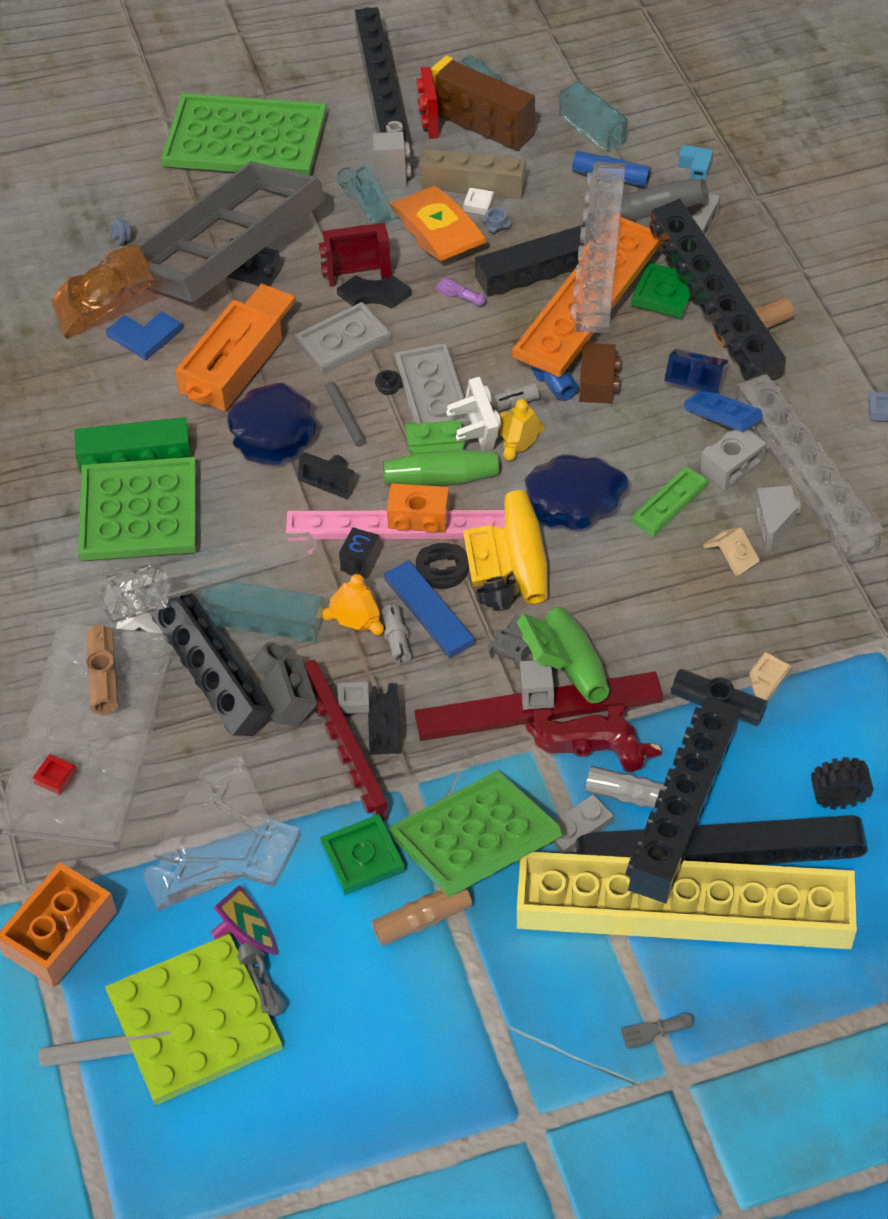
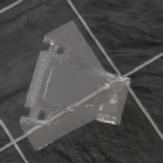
[143,754,301,911]

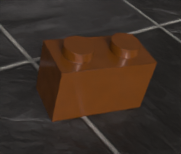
[579,343,621,404]

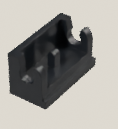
[227,238,281,287]
[368,683,401,755]

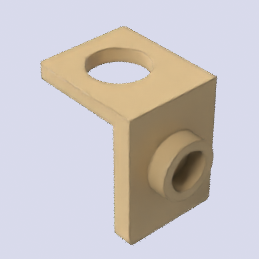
[703,527,760,576]

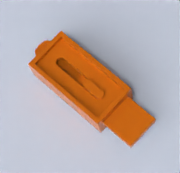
[175,284,296,411]

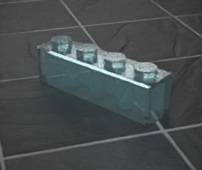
[199,577,324,642]

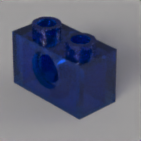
[664,348,729,393]

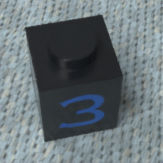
[339,527,381,579]

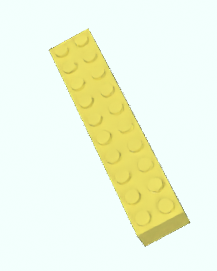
[517,852,857,949]

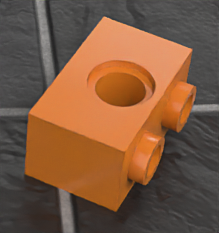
[387,483,449,533]

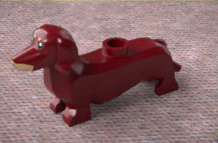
[525,705,662,772]

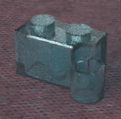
[336,164,396,224]

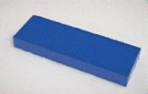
[684,389,763,432]

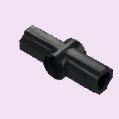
[670,669,768,727]

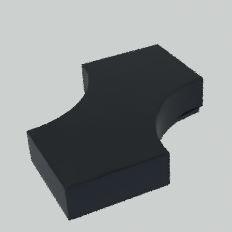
[337,275,412,308]

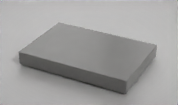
[294,302,391,374]

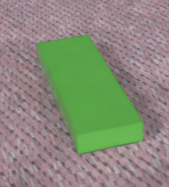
[631,466,709,537]

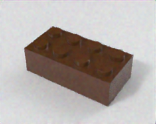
[435,60,535,151]

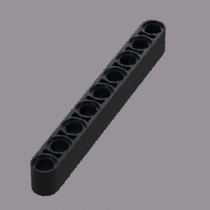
[576,816,868,865]

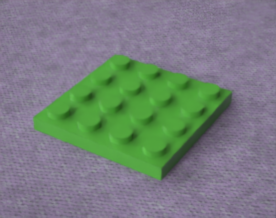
[78,457,196,561]
[388,770,562,897]

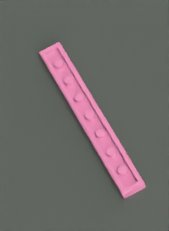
[286,510,504,540]

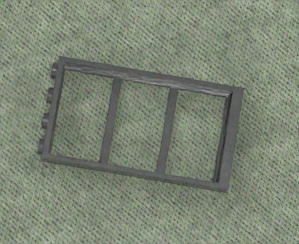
[119,161,326,303]

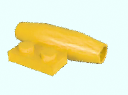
[463,490,548,604]

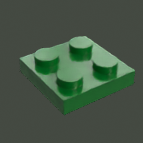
[631,262,692,319]
[320,814,405,895]

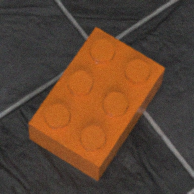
[0,862,117,987]

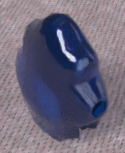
[227,382,316,465]
[525,454,629,531]

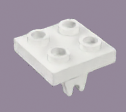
[446,377,501,452]

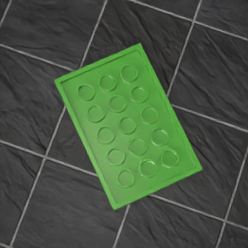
[161,93,327,175]

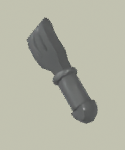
[621,1014,694,1049]

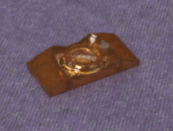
[51,244,156,339]

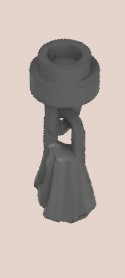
[237,942,286,1017]

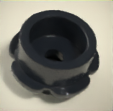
[375,370,402,395]

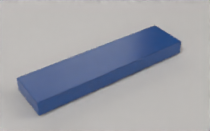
[384,560,474,659]

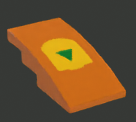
[390,185,486,261]

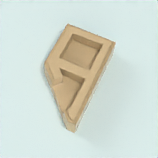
[749,652,792,702]

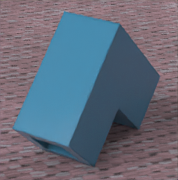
[678,145,713,182]

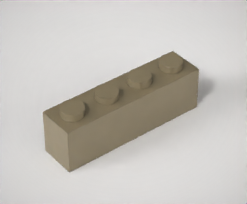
[421,149,526,200]

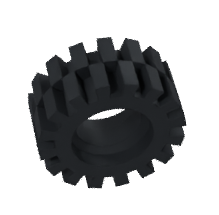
[811,757,874,810]

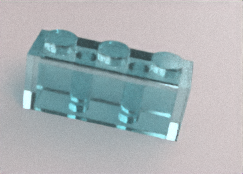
[559,81,628,153]

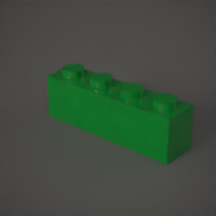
[74,417,191,473]

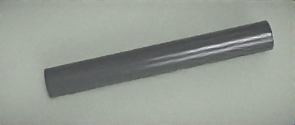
[325,382,366,447]

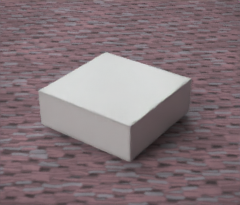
[463,188,494,215]

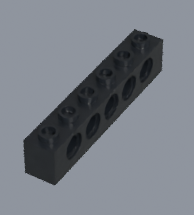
[145,579,274,736]

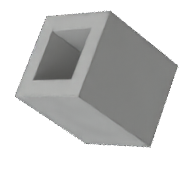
[519,660,554,710]

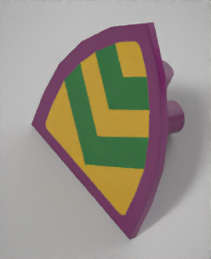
[211,885,278,955]

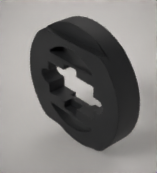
[416,543,469,589]

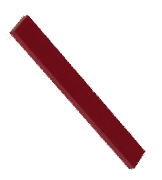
[414,671,663,741]

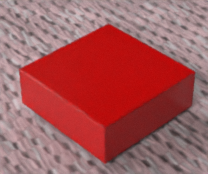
[32,754,78,795]

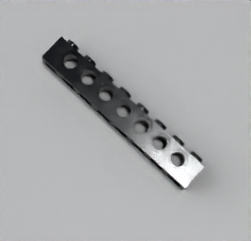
[649,198,786,386]
[625,697,742,904]

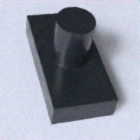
[298,452,354,499]

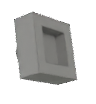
[337,682,369,714]

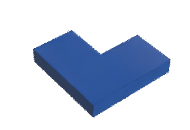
[106,311,183,360]

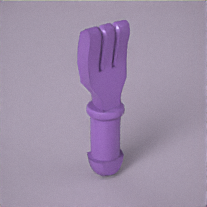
[435,277,486,306]

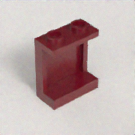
[319,222,392,287]

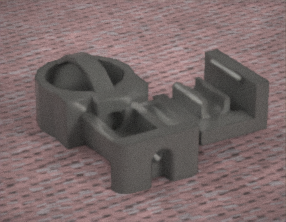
[487,614,532,670]

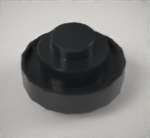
[475,576,520,611]

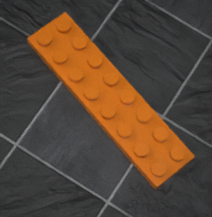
[512,216,661,377]

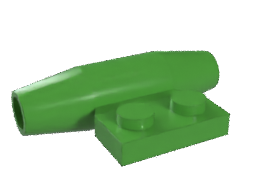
[383,420,499,486]
[517,607,609,703]

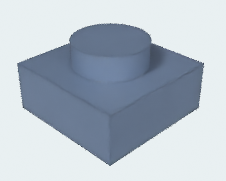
[868,392,888,421]

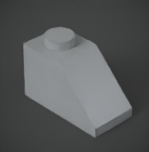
[754,485,801,552]

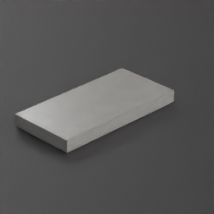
[394,343,471,428]

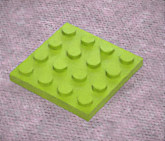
[105,933,283,1106]

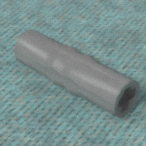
[585,766,667,810]

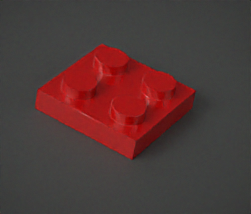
[416,67,439,139]

